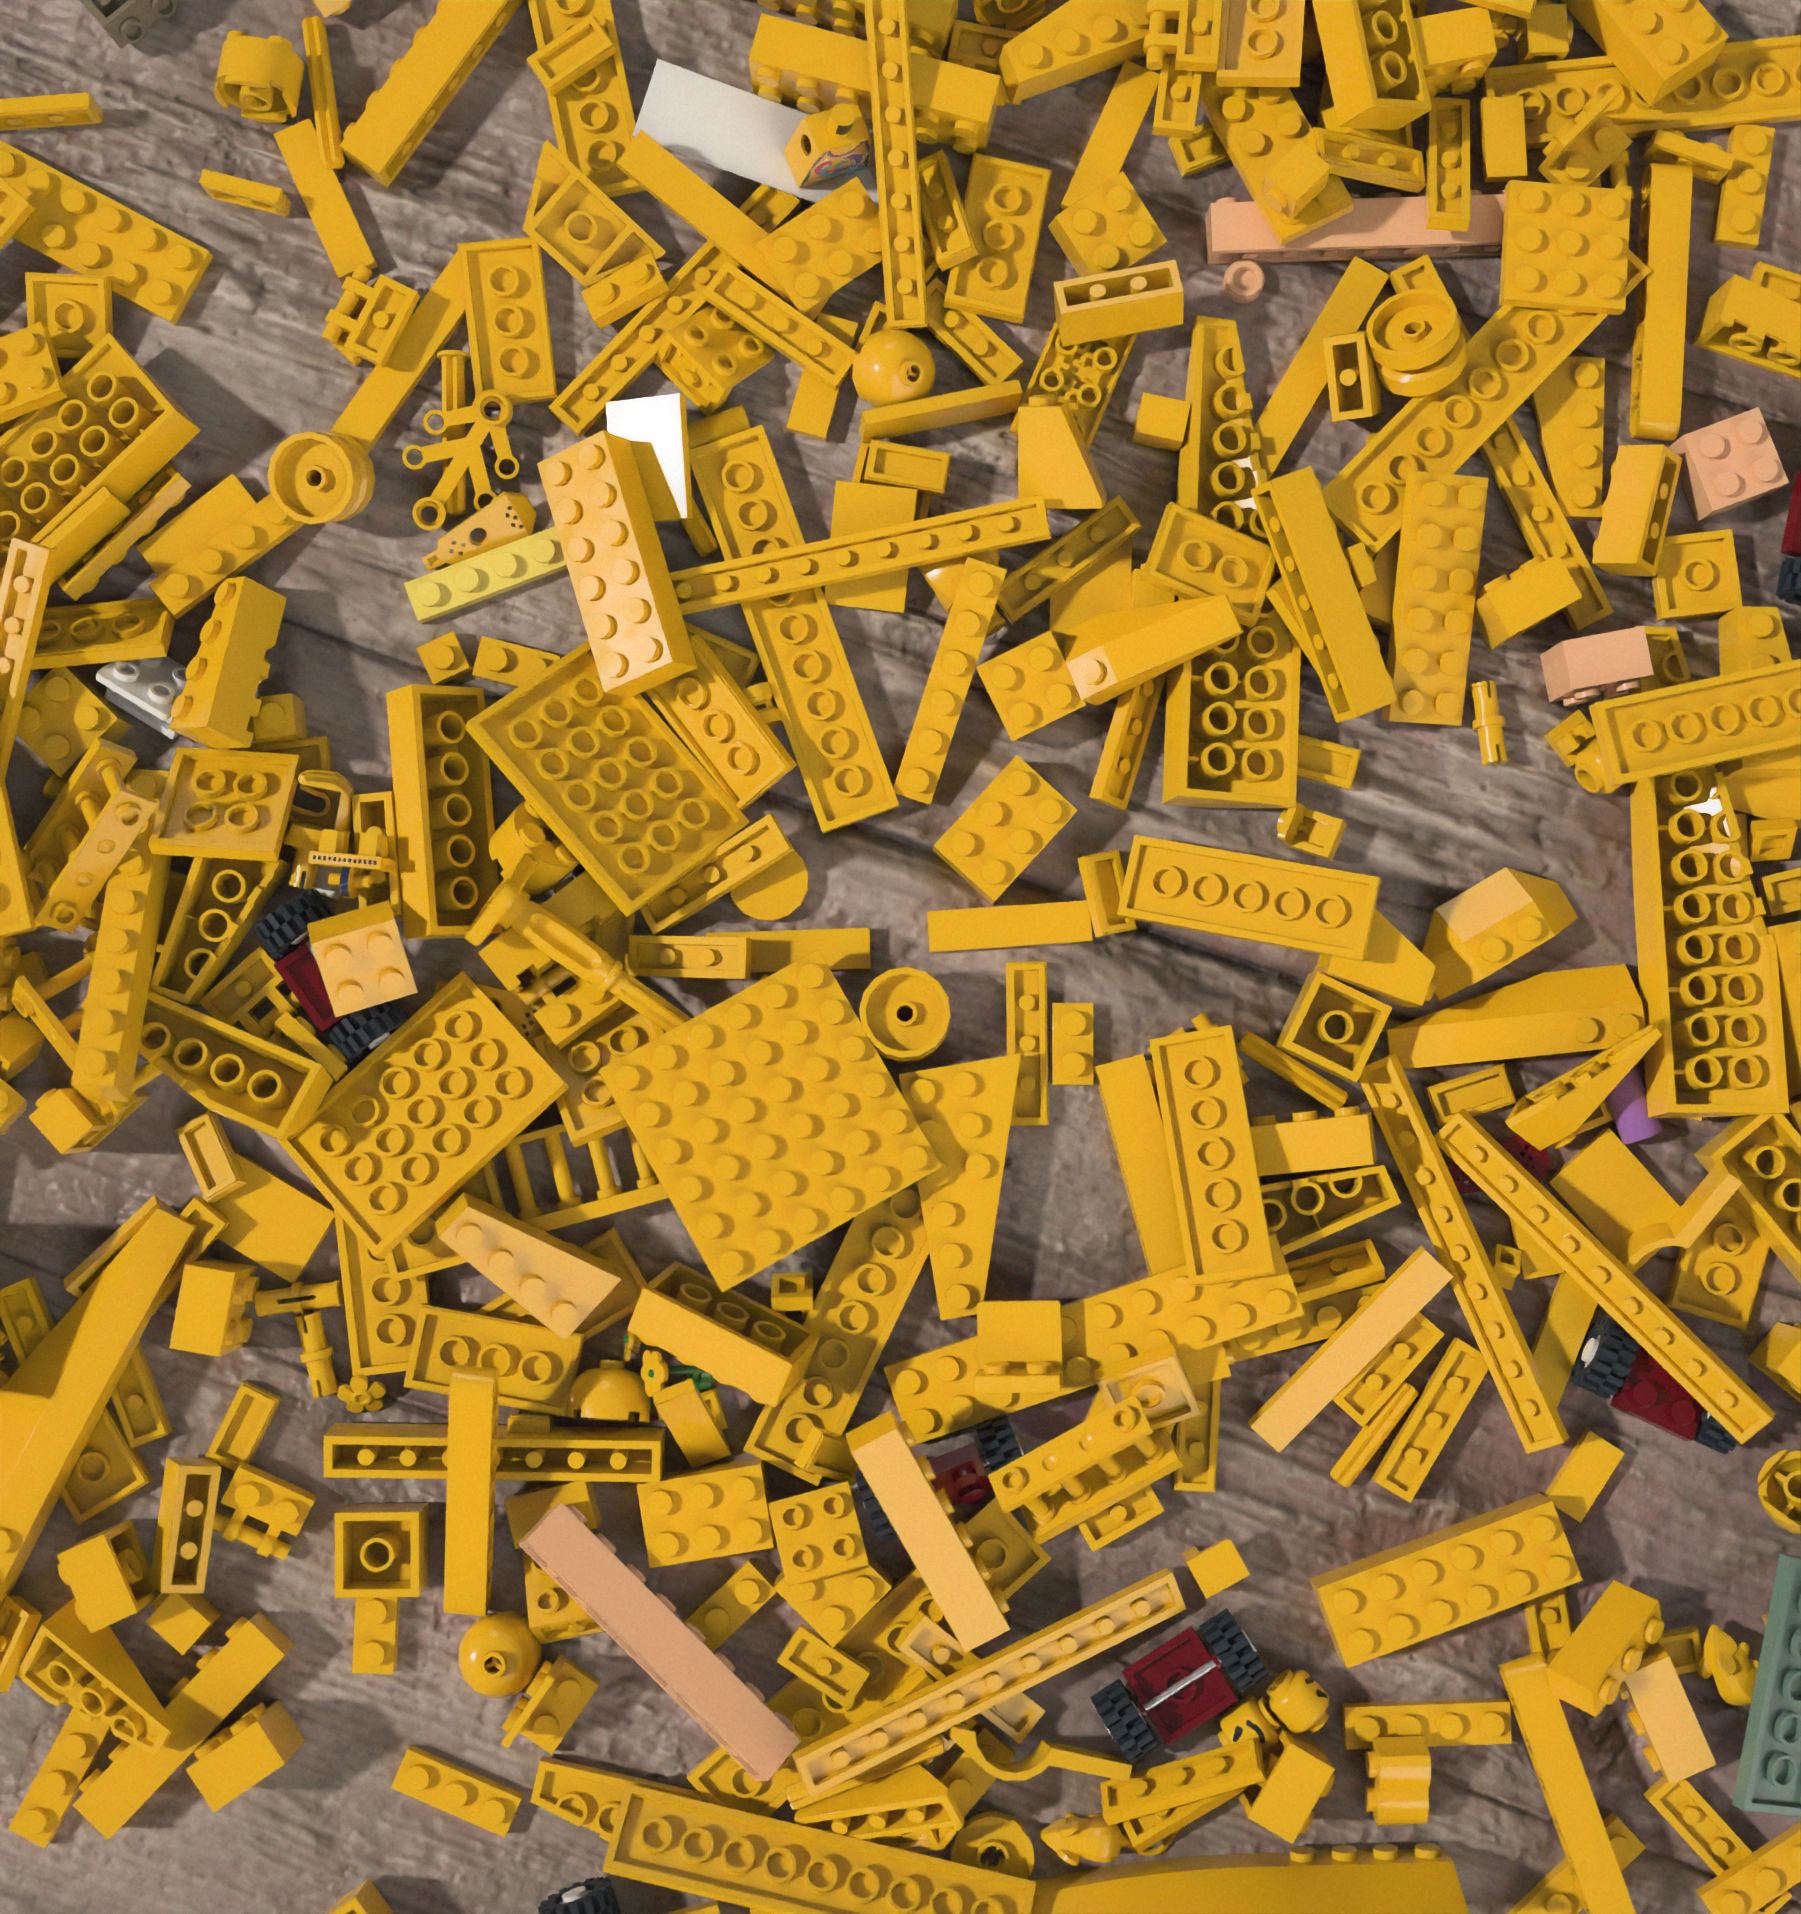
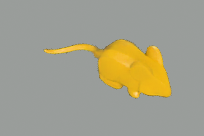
[1698,1624,1759,1706]
[1038,1812,1180,1866]

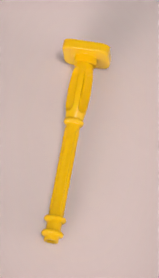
[464,853,692,1032]

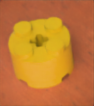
[214,30,305,124]
[489,800,580,895]

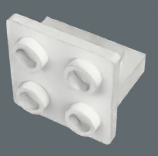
[95,656,187,740]

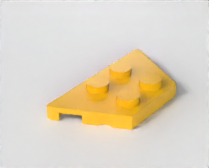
[522,140,666,287]

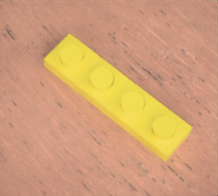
[404,526,568,624]

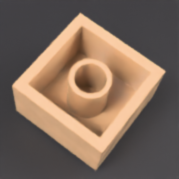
[1668,407,1789,522]
[1540,626,1654,707]

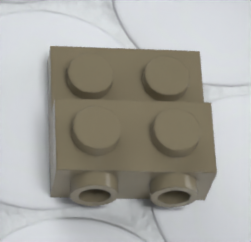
[80,0,181,49]

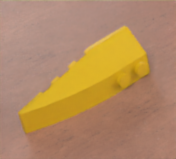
[1385,964,1645,1069]
[81,991,333,1142]

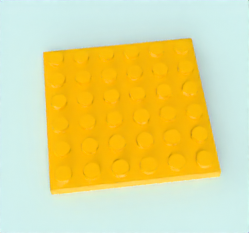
[598,949,942,1293]

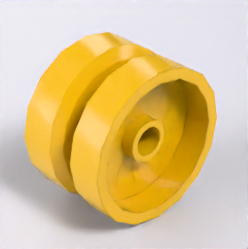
[1366,288,1468,397]
[267,432,376,524]
[859,967,951,1064]

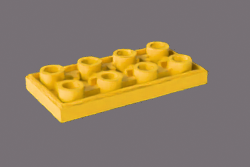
[1009,320,1138,450]

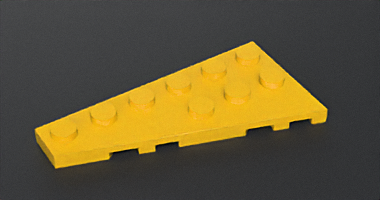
[899,1053,1021,1321]

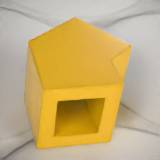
[1488,1243,1522,1291]

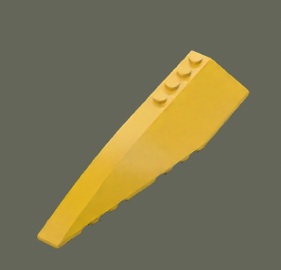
[1162,315,1301,808]
[0,333,201,578]
[1630,626,1789,1118]
[0,1207,197,1609]
[1031,1843,1469,1914]

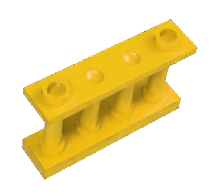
[24,736,158,934]
[12,930,163,1124]
[503,1123,668,1231]
[988,1394,1184,1545]

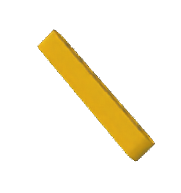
[1629,163,1693,441]
[444,1365,500,1617]
[1498,1651,1636,1914]

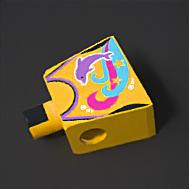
[783,103,872,188]

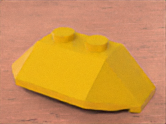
[1422,867,1579,1001]
[794,1764,964,1853]

